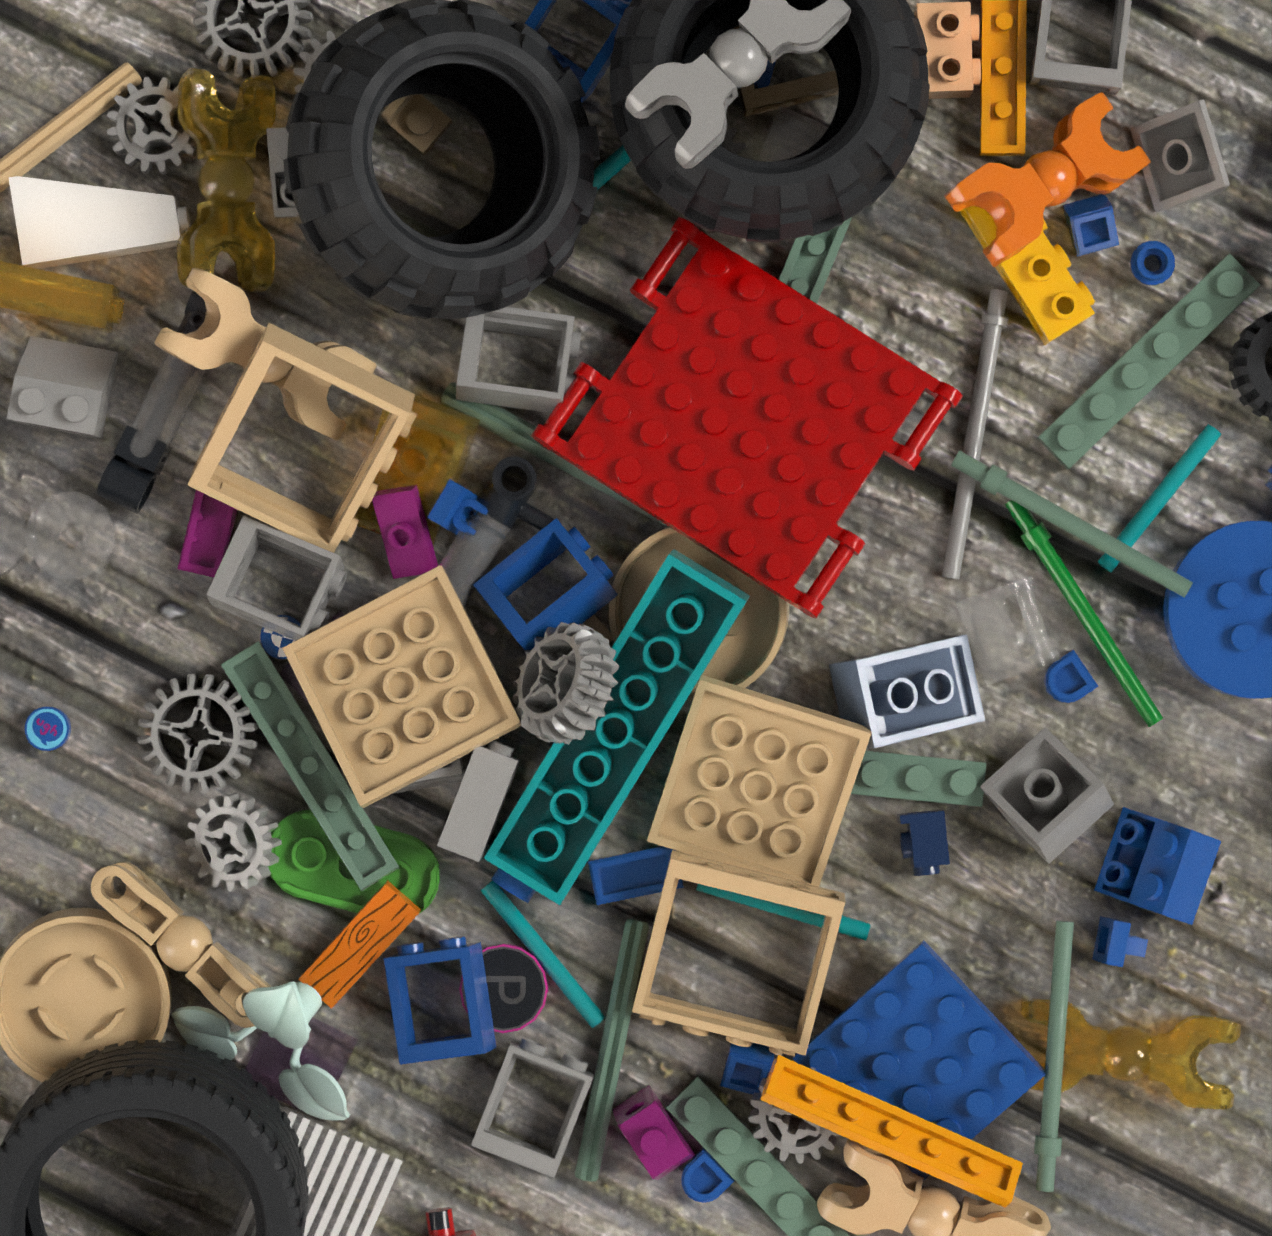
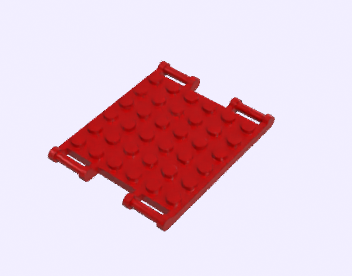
[531,217,963,619]

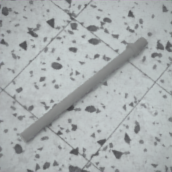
[942,289,1008,580]

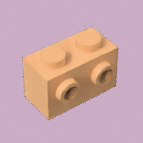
[914,2,981,99]

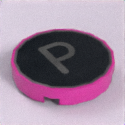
[459,943,548,1033]

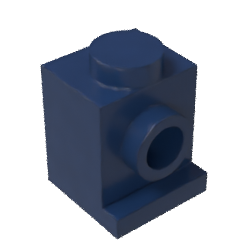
[897,810,950,876]

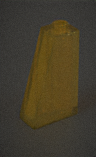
[0,261,124,333]

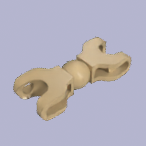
[155,267,377,440]
[91,862,271,1028]
[817,1139,1051,1236]

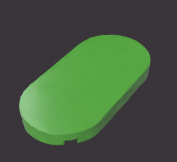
[267,810,440,914]

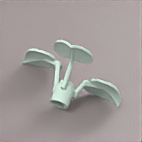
[171,981,351,1120]

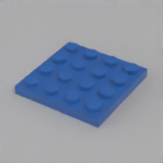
[793,940,1046,1181]

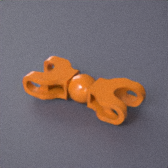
[944,92,1151,267]

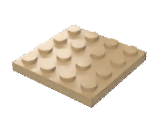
[282,565,521,808]
[647,675,872,887]

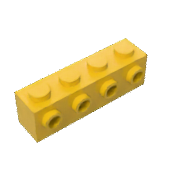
[960,206,1095,346]

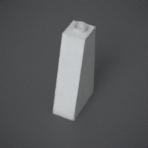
[9,176,192,270]

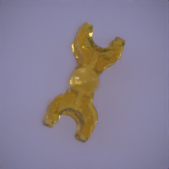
[177,68,276,293]
[1020,998,1242,1110]

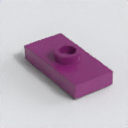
[372,485,438,579]
[177,490,239,578]

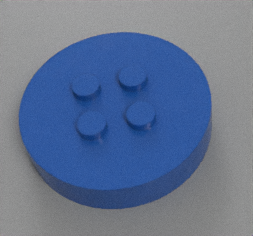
[1163,521,1272,699]

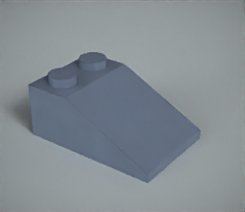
[829,634,985,749]

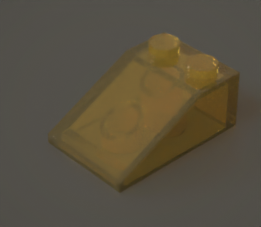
[354,395,480,548]

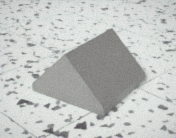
[1130,100,1230,213]

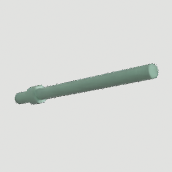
[951,450,1193,598]
[1034,920,1074,1192]

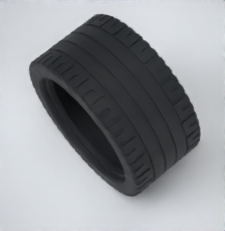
[0,1040,309,1236]

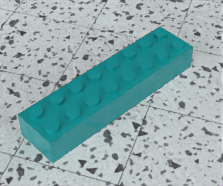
[484,549,750,905]

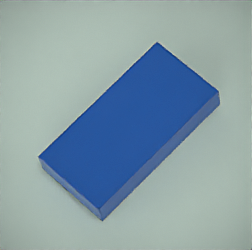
[588,846,684,905]

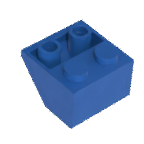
[1094,807,1221,925]

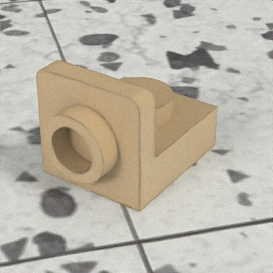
[381,94,453,156]

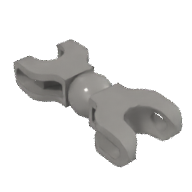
[625,0,851,169]

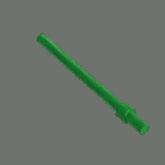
[1005,500,1163,727]

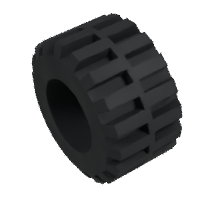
[1229,311,1272,421]

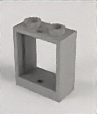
[1028,0,1132,95]
[456,307,581,413]
[206,515,347,641]
[437,740,521,862]
[471,1038,594,1178]

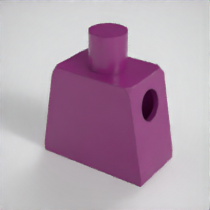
[612,1085,695,1180]

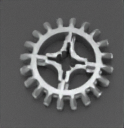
[193,0,313,80]
[511,622,619,745]
[137,674,258,793]

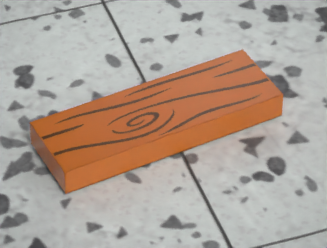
[298,880,421,1009]

